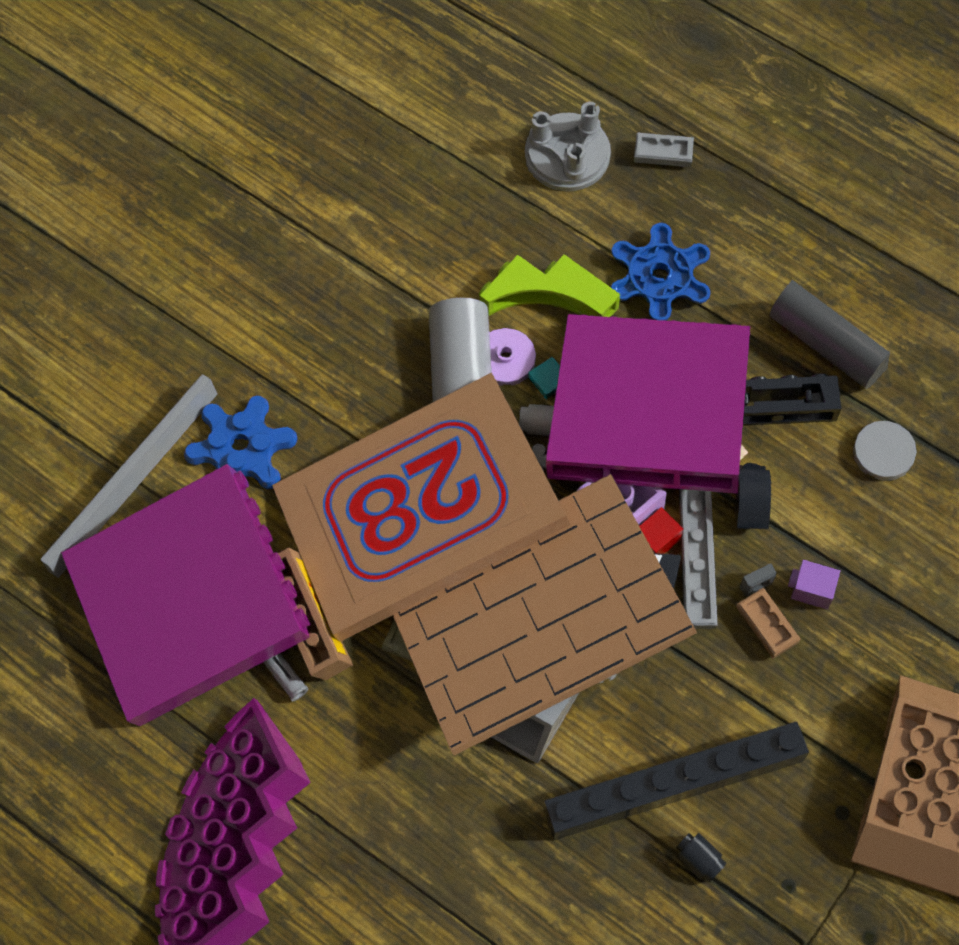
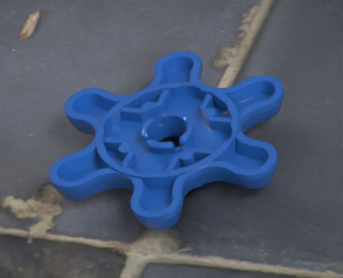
[611,223,710,321]
[184,396,298,489]

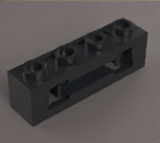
[743,373,842,426]

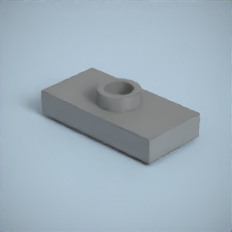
[634,132,694,167]

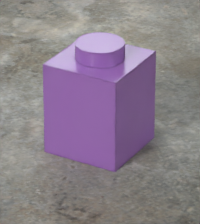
[788,560,841,610]

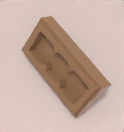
[736,588,801,659]

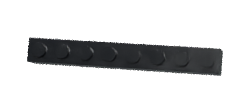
[544,721,809,840]

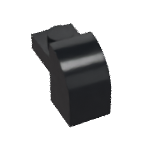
[734,463,771,529]

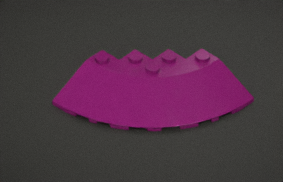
[155,698,311,945]

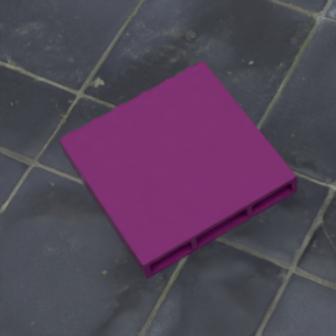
[546,314,750,493]
[62,464,310,726]

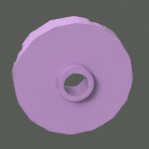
[490,328,536,386]

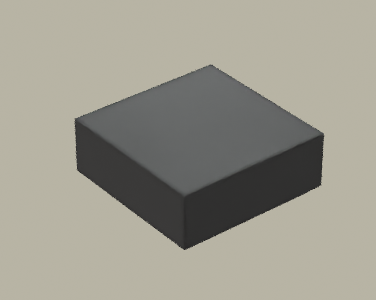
[740,563,777,597]

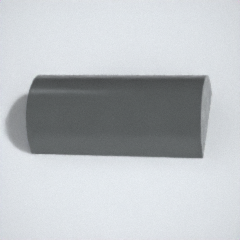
[770,280,890,389]

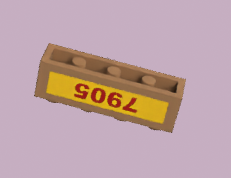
[278,548,353,680]

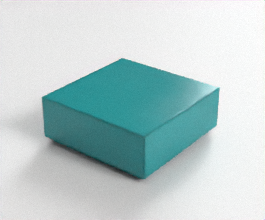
[528,357,560,399]

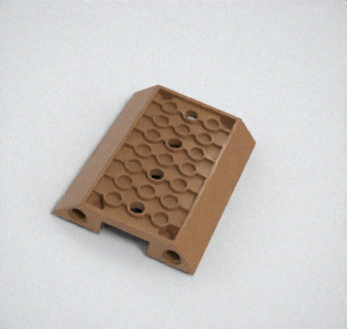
[850,675,959,898]

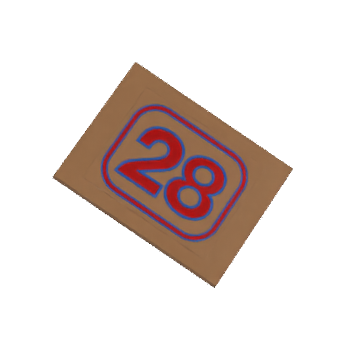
[272,372,570,642]

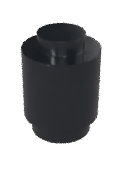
[676,832,727,883]

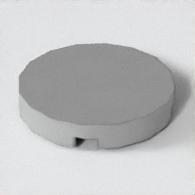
[853,421,917,481]

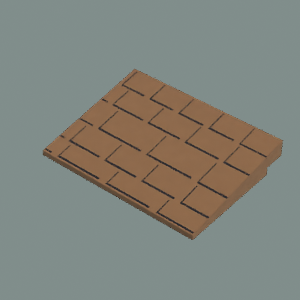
[393,474,697,755]

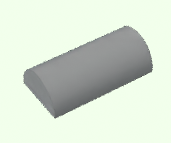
[429,298,492,402]

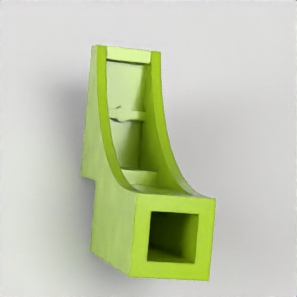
[479,255,620,317]

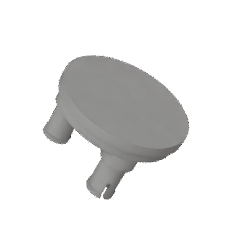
[525,102,611,191]

